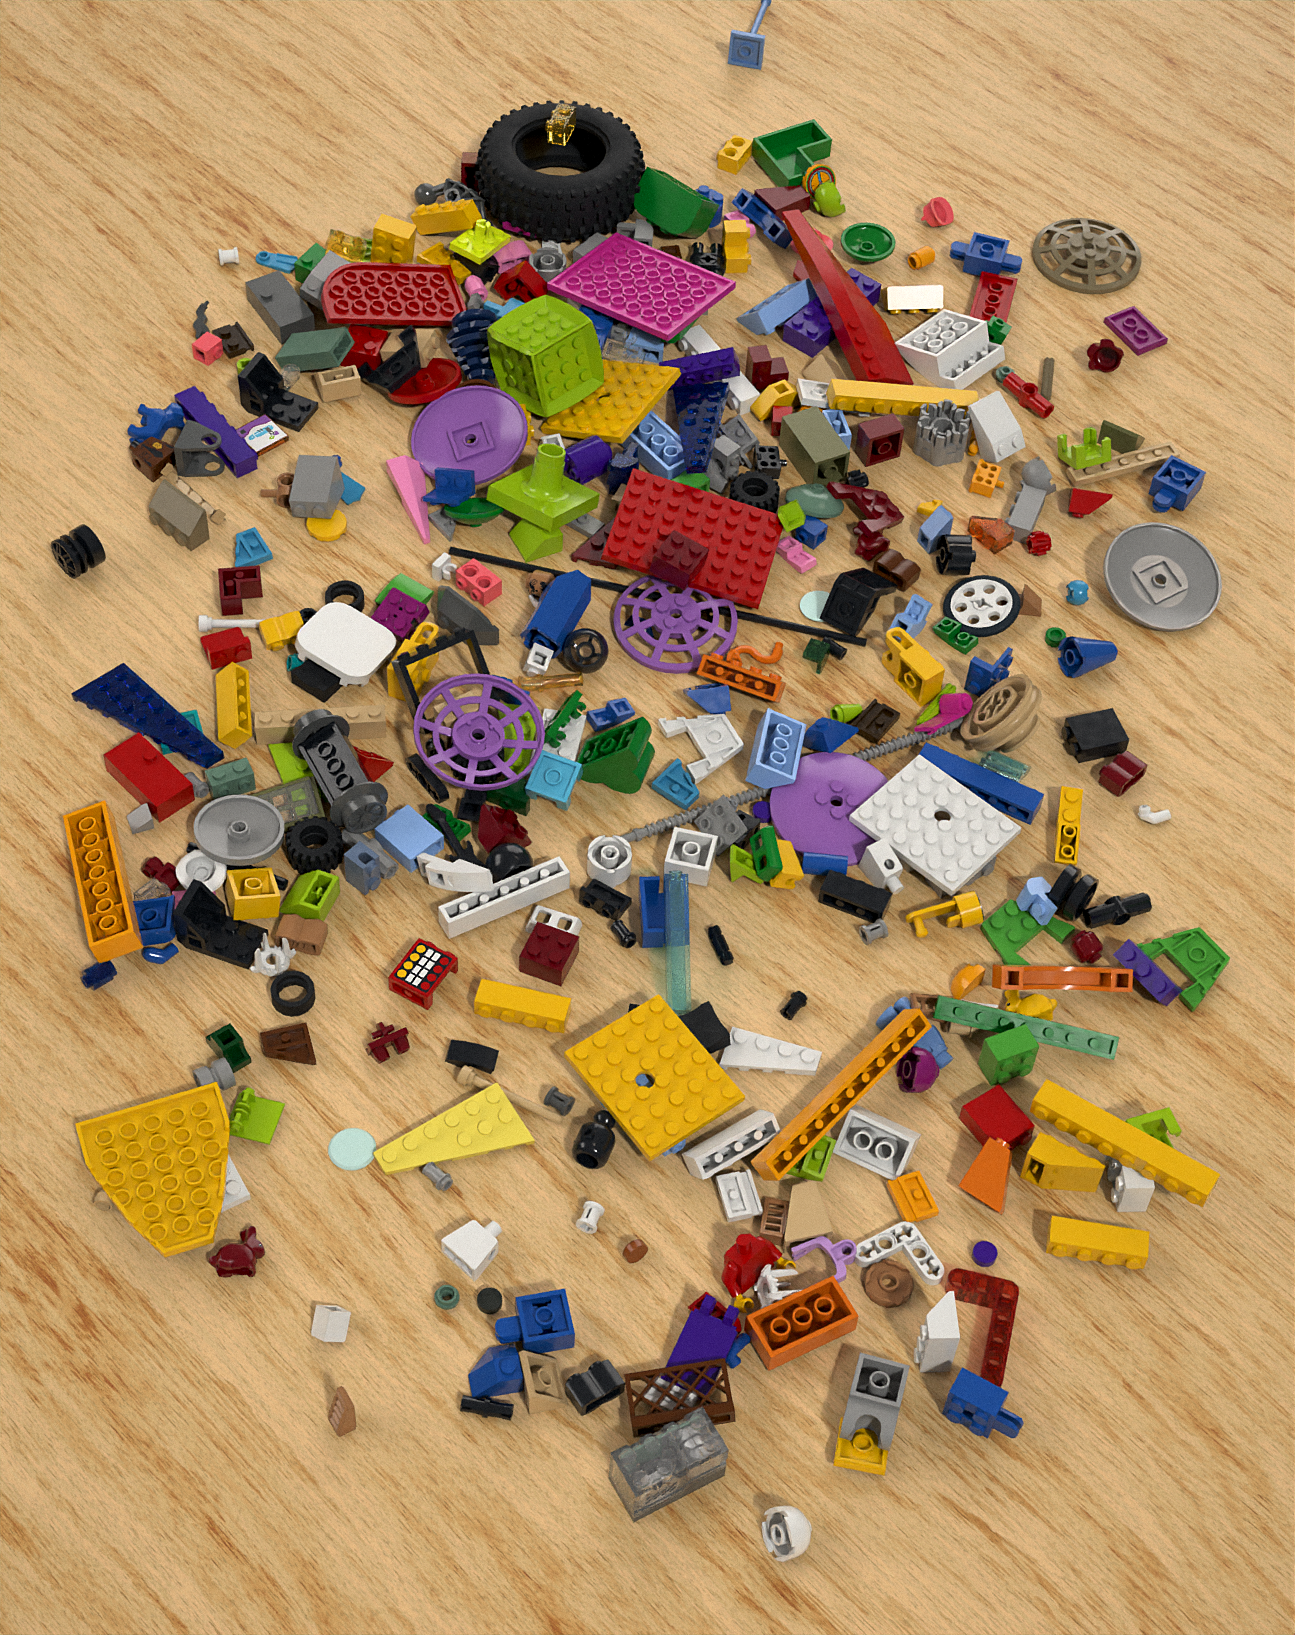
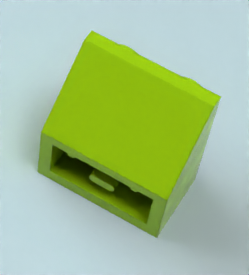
[279,870,340,922]

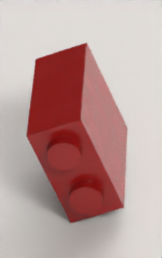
[959,1085,1035,1152]

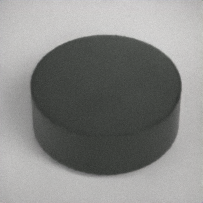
[477,1288,502,1314]

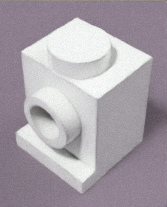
[523,643,554,679]

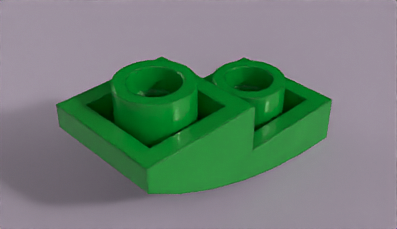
[932,616,979,655]
[422,804,471,842]

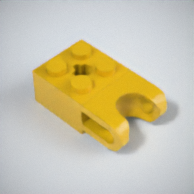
[387,622,439,702]
[882,627,945,707]

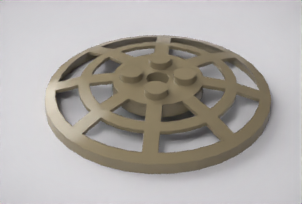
[1032,218,1141,294]

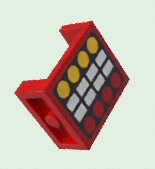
[388,938,458,1010]

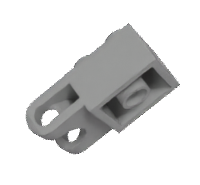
[839,1352,910,1451]

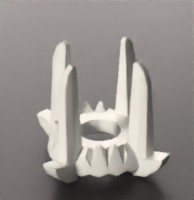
[249,933,296,977]
[753,1264,803,1309]

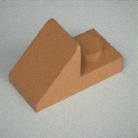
[1000,584,1042,617]

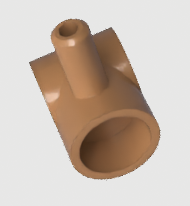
[260,472,294,508]

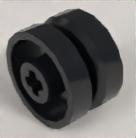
[1048,864,1099,922]

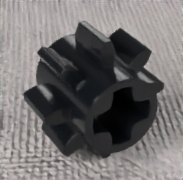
[844,469,869,488]

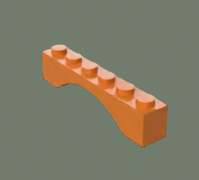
[992,964,1133,992]

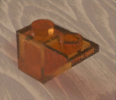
[967,516,1015,555]

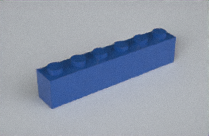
[919,742,1044,825]

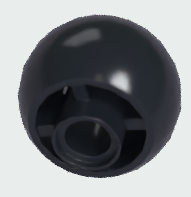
[563,628,609,674]
[485,843,534,884]

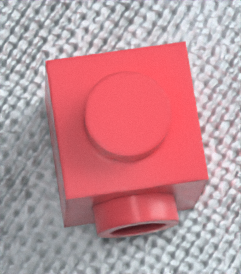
[192,332,223,366]

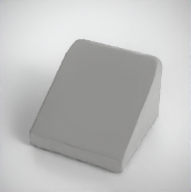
[127,803,154,834]

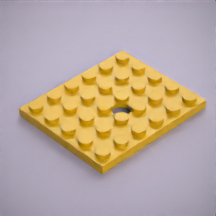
[541,359,681,444]
[564,994,745,1162]

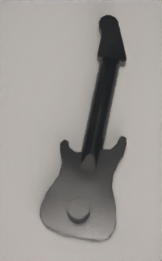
[425,804,485,868]

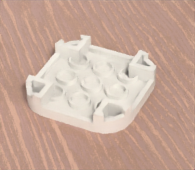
[294,602,396,687]

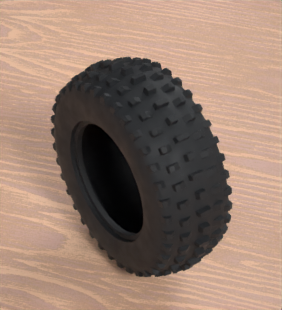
[475,100,646,243]

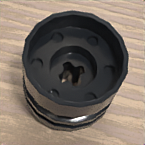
[51,524,106,579]

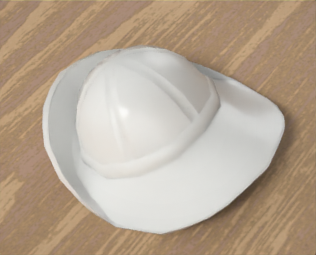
[176,850,227,892]

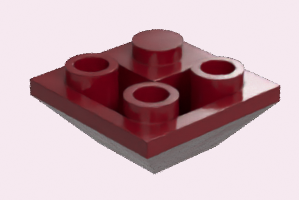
[478,804,532,854]

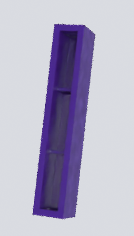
[174,386,258,478]

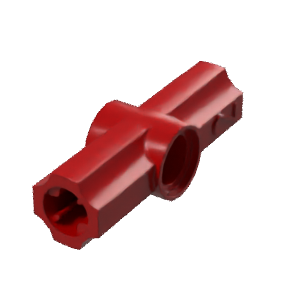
[1002,372,1054,419]

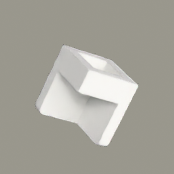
[311,1305,351,1342]

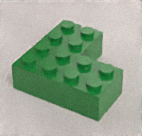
[752,119,832,187]

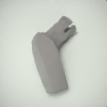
[689,456,729,493]

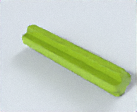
[916,683,956,726]

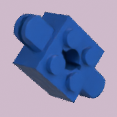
[950,232,1022,276]

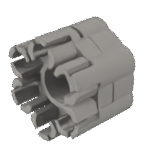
[913,399,971,467]

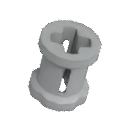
[859,918,888,945]

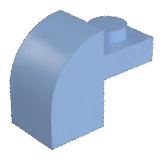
[889,594,933,640]
[1016,876,1057,926]

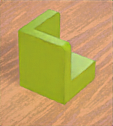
[778,499,806,532]

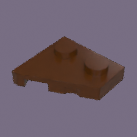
[260,1023,317,1065]

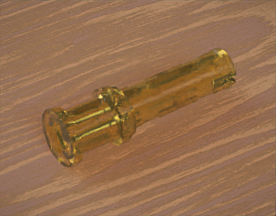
[518,672,583,693]

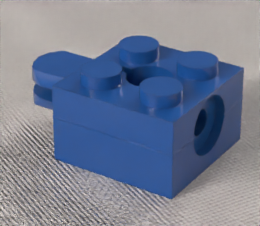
[1148,455,1206,513]
[495,1289,575,1354]
[942,1367,1024,1439]

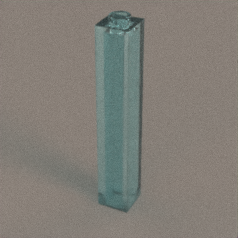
[664,870,691,1014]

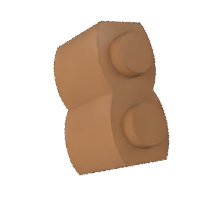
[275,914,328,955]

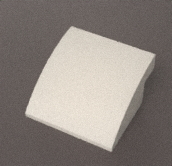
[894,309,1005,390]

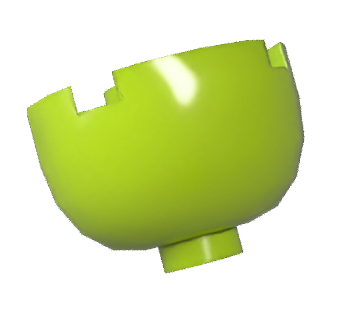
[813,179,846,217]

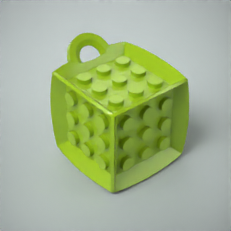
[487,295,604,418]

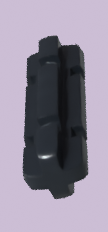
[708,925,734,966]

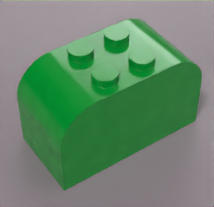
[634,166,720,238]

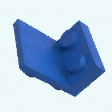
[423,467,475,507]

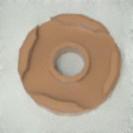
[863,1259,914,1308]

